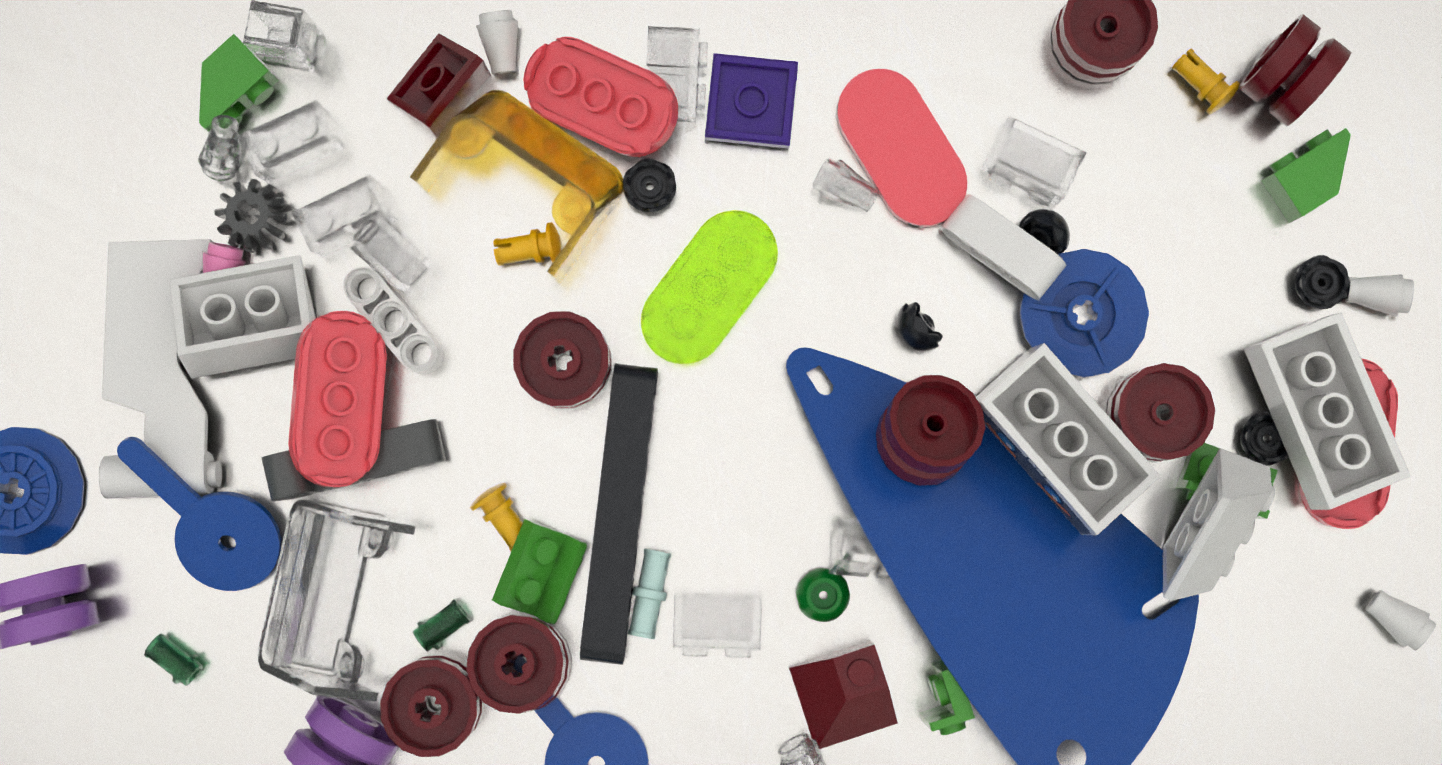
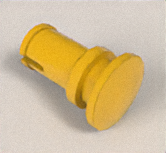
[1172,48,1240,115]
[493,222,561,266]
[470,482,523,552]

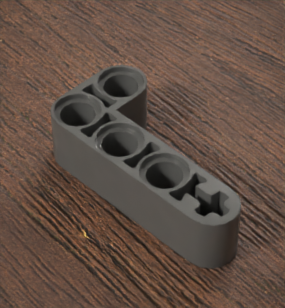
[261,419,446,501]

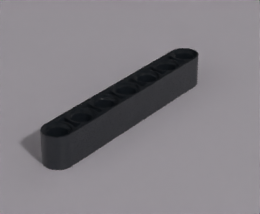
[580,363,658,665]

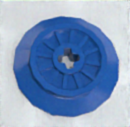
[1020,249,1149,377]
[0,427,84,555]

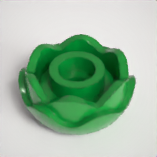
[796,568,850,622]

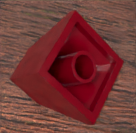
[789,640,898,750]

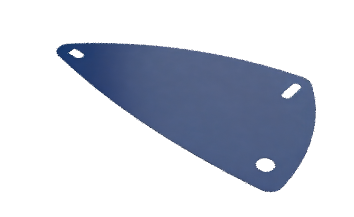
[786,347,1199,765]

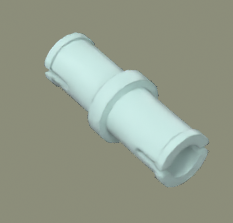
[628,549,671,640]

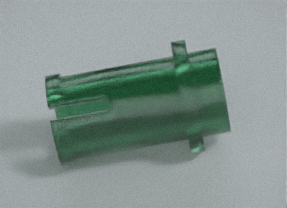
[412,599,471,652]
[144,633,203,686]

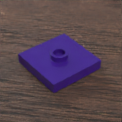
[705,53,798,149]

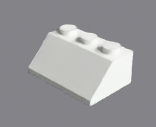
[169,255,316,379]
[1163,448,1275,601]

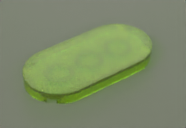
[641,210,778,364]

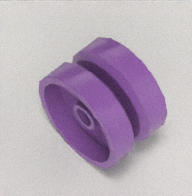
[0,564,101,649]
[283,694,399,765]

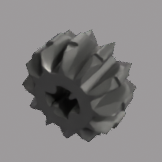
[214,179,291,253]

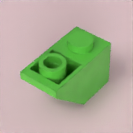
[199,34,279,138]
[1261,128,1351,223]

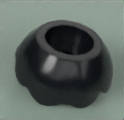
[623,158,676,212]
[1020,209,1070,254]
[1295,255,1349,309]
[896,302,943,351]
[1240,411,1289,466]

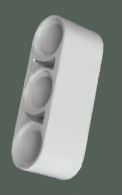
[941,194,1067,300]
[343,266,444,374]

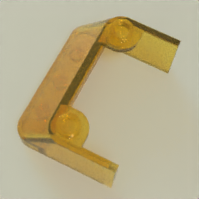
[410,90,624,284]

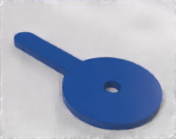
[117,437,281,591]
[515,657,649,765]

